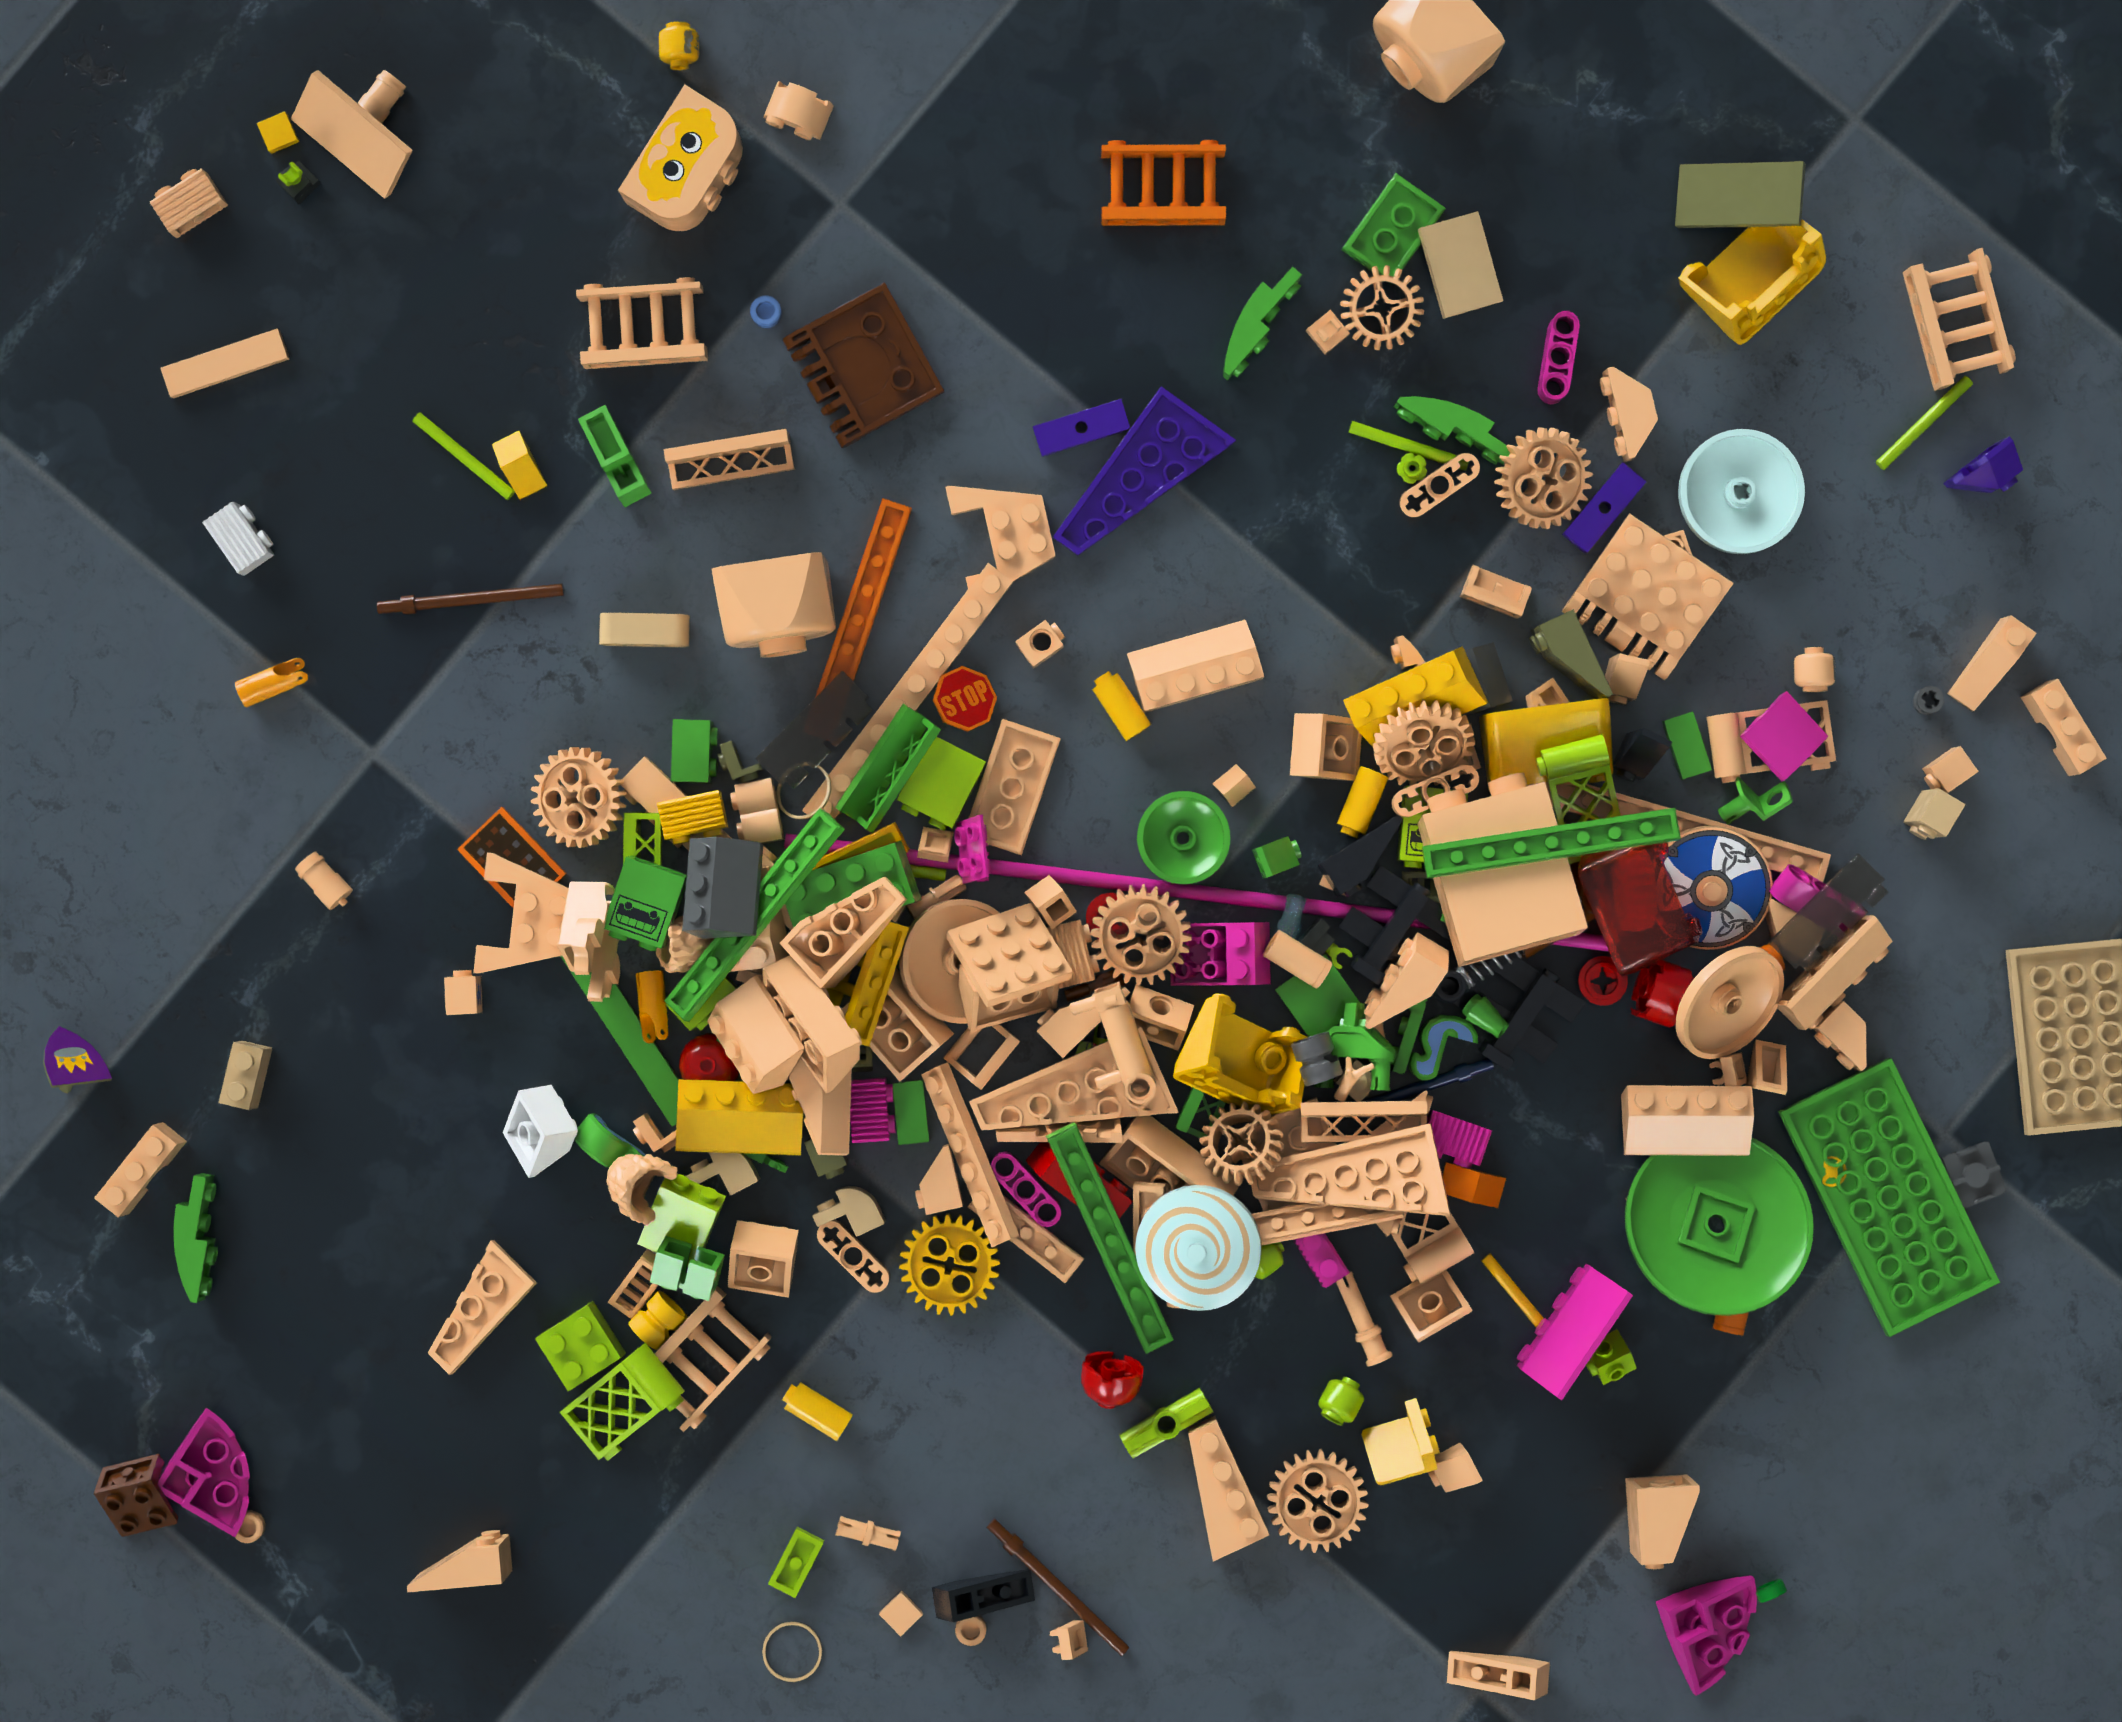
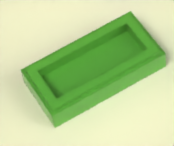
[1662,711,1712,780]
[892,1080,930,1145]

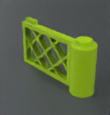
[1536,734,1622,864]
[560,1343,685,1461]

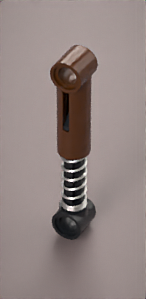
[1433,883,1613,1004]

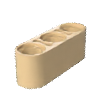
[599,613,690,647]

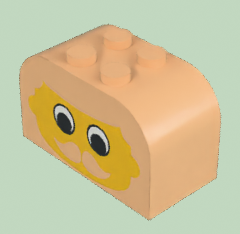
[618,84,743,231]

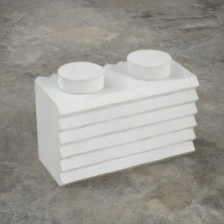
[202,502,274,576]

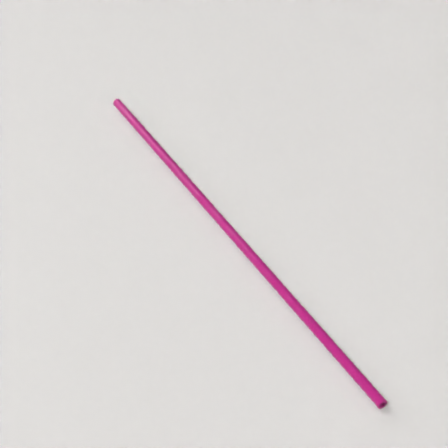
[784,833,1616,952]

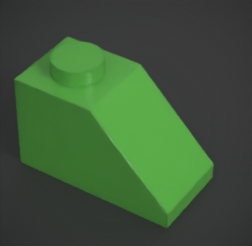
[1252,836,1302,878]

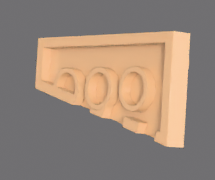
[995,1118,1123,1143]

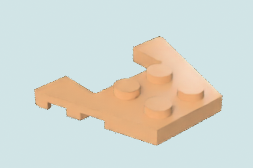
[945,486,1056,589]
[473,852,569,974]

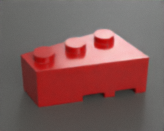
[1026,1142,1133,1219]

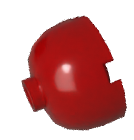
[679,1033,740,1081]
[1081,1351,1144,1409]

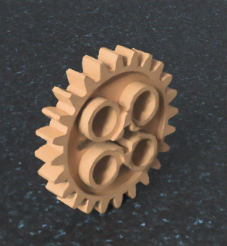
[1494,427,1593,529]
[1373,700,1475,786]
[531,747,627,848]
[1090,884,1192,986]
[1267,1449,1368,1553]

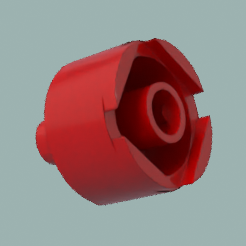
[1631,957,1694,1028]

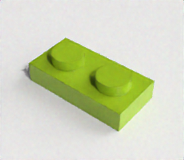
[768,1526,825,1598]

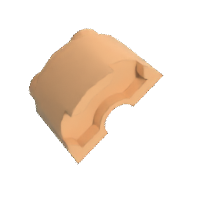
[763,81,834,140]

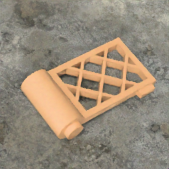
[1706,700,1836,784]
[1391,1212,1474,1284]

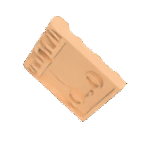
[1562,513,1734,681]

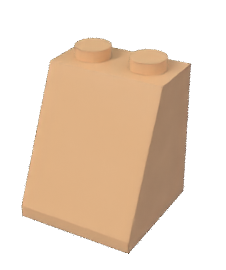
[1625,1474,1700,1569]

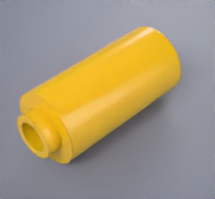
[1092,671,1152,741]
[1337,766,1388,838]
[782,1382,853,1441]

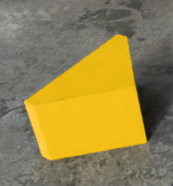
[492,431,548,500]

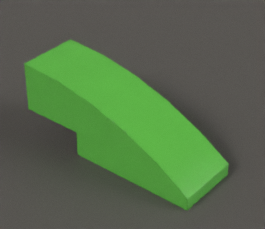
[578,405,652,507]

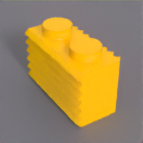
[657,790,729,845]

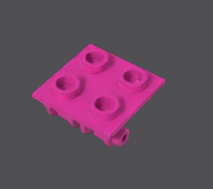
[954,814,991,884]

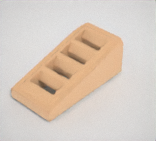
[608,1249,658,1319]

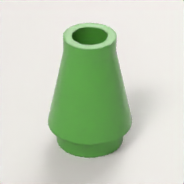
[1462,994,1509,1038]

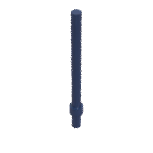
[1327,1058,1494,1124]

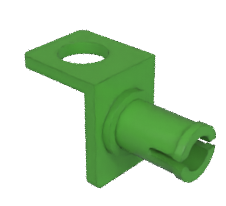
[1718,776,1793,825]

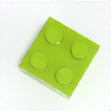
[535,1301,626,1391]

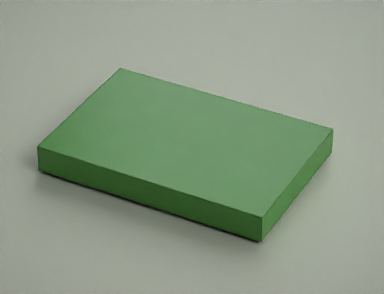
[1342,173,1446,286]

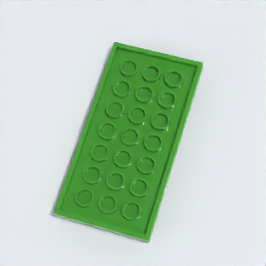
[1778,1058,2000,1337]

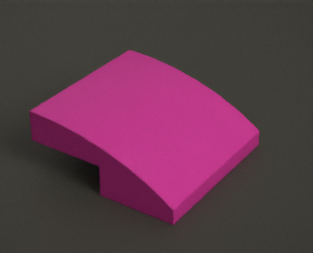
[1740,691,1828,782]

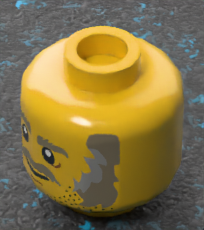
[659,22,699,70]

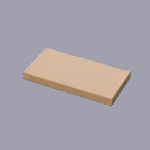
[291,70,413,199]
[969,719,1061,856]

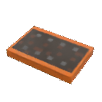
[457,807,567,909]

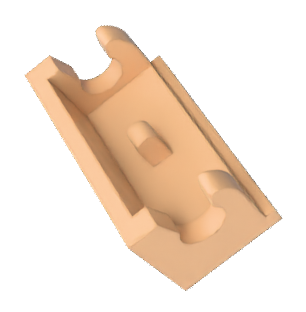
[1460,565,1532,619]

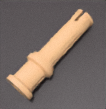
[1336,1271,1393,1367]

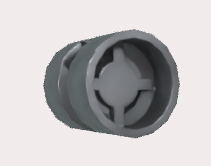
[1291,1031,1343,1086]

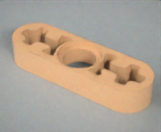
[1400,453,1480,517]
[1392,765,1479,817]
[817,1220,890,1293]

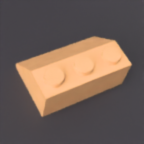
[958,964,1059,1032]
[841,968,954,1081]
[707,976,805,1094]

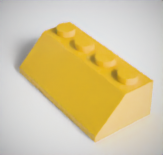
[1343,646,1488,747]
[675,1079,803,1155]

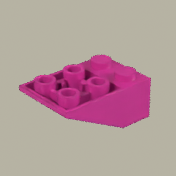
[1170,922,1271,986]

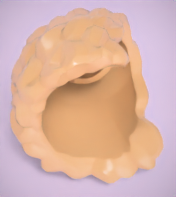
[656,916,714,973]
[606,1154,678,1226]

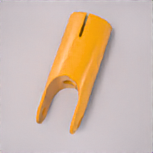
[235,658,308,708]
[636,970,668,1044]

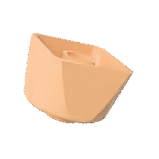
[1373,0,1505,103]
[712,552,836,658]

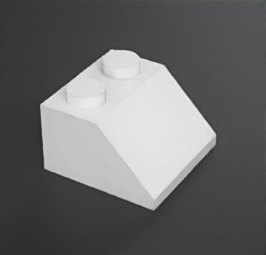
[503,1085,578,1178]

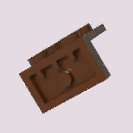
[94,1454,178,1537]

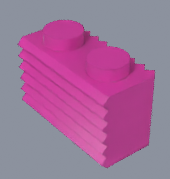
[850,1077,896,1143]
[1427,1109,1492,1169]
[1293,1233,1350,1288]

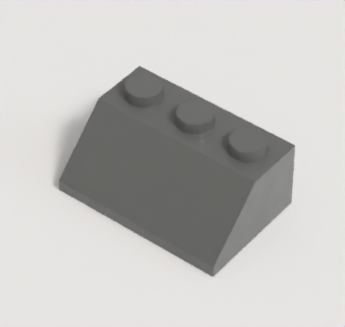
[682,837,763,939]

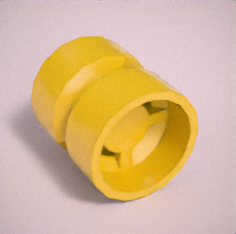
[628,1290,688,1350]

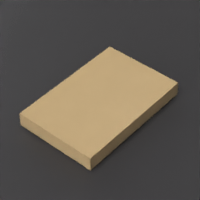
[1418,211,1503,319]

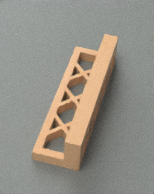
[663,429,795,490]
[1301,1101,1427,1143]

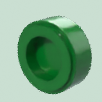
[1756,1579,1787,1603]

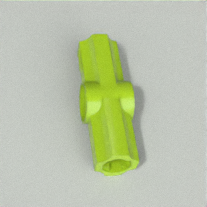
[1119,1387,1213,1459]

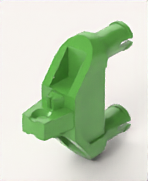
[1314,1002,1396,1091]

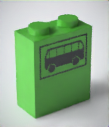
[604,855,687,951]

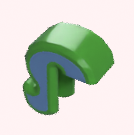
[1408,1014,1478,1080]
[574,1113,646,1168]

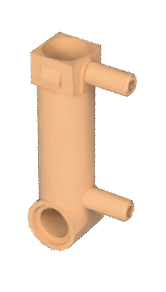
[1069,982,1156,1104]

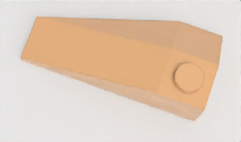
[780,877,907,989]
[788,1057,852,1156]

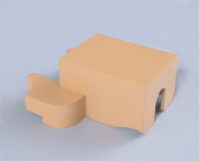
[558,882,620,1002]

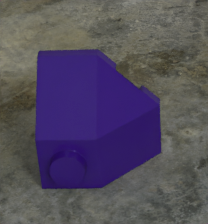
[1943,436,2023,493]

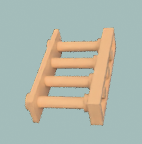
[1903,248,2016,391]
[576,277,708,369]
[655,1286,772,1432]

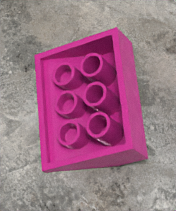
[1516,1264,1633,1400]

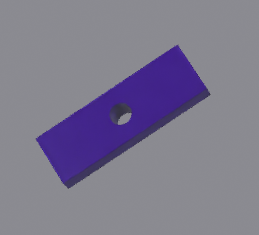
[1033,399,1130,457]
[1562,462,1646,554]

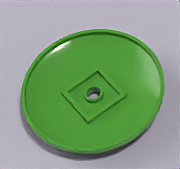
[1625,1138,1814,1316]

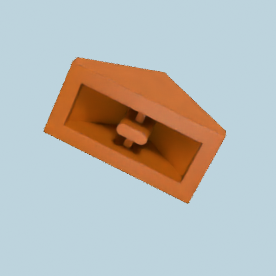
[1442,1162,1506,1208]

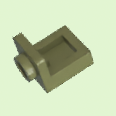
[717,741,764,783]

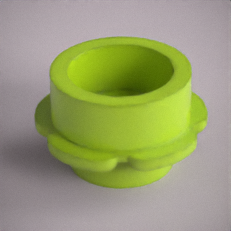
[1397,453,1427,484]

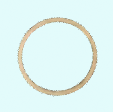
[776,762,831,820]
[762,1622,822,1682]

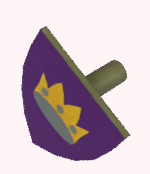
[43,1026,112,1093]

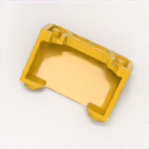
[1678,219,1826,345]
[1479,698,1613,790]
[1173,994,1307,1115]

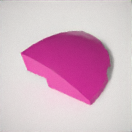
[158,1408,250,1537]
[1656,1575,1757,1696]

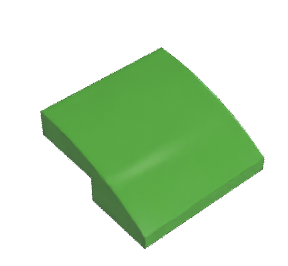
[1275,954,1360,1037]

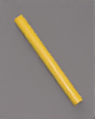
[1481,1253,1543,1327]

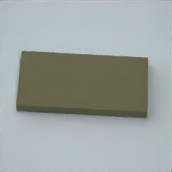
[1675,161,1806,228]

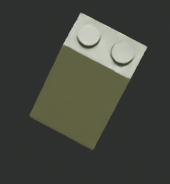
[1529,609,1613,699]

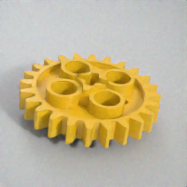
[899,1213,1000,1316]

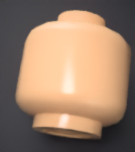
[1794,647,1836,692]

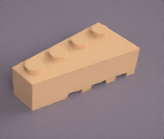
[1187,1416,1270,1562]

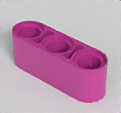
[1538,311,1580,404]
[1770,864,1861,936]
[991,1151,1061,1227]

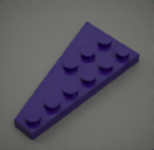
[1053,386,1236,556]

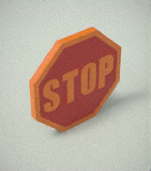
[932,666,997,732]

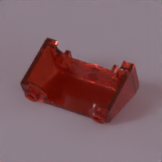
[1578,842,1702,976]

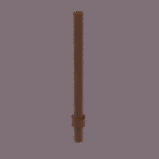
[377,583,564,614]
[986,1518,1129,1656]

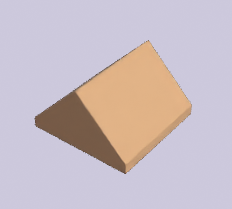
[1390,1270,1472,1343]

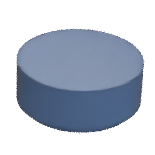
[750,295,782,328]

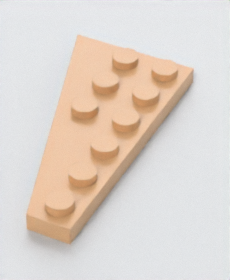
[969,1026,1179,1130]
[1251,1124,1451,1216]

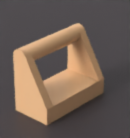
[943,1024,1020,1090]

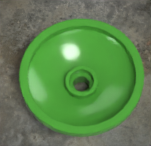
[1137,791,1230,884]

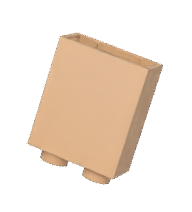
[1417,773,1588,967]

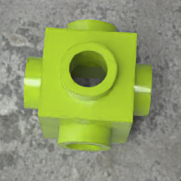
[1586,1330,1637,1385]

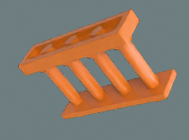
[1101,140,1226,226]

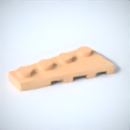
[428,1240,537,1375]

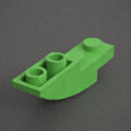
[1223,266,1302,381]
[1394,396,1510,465]
[174,1173,218,1303]

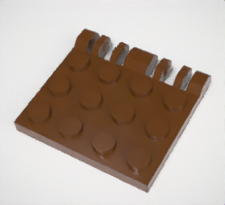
[782,282,945,448]

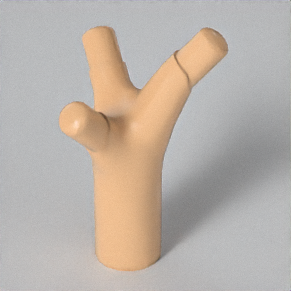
[1334,1057,1375,1102]

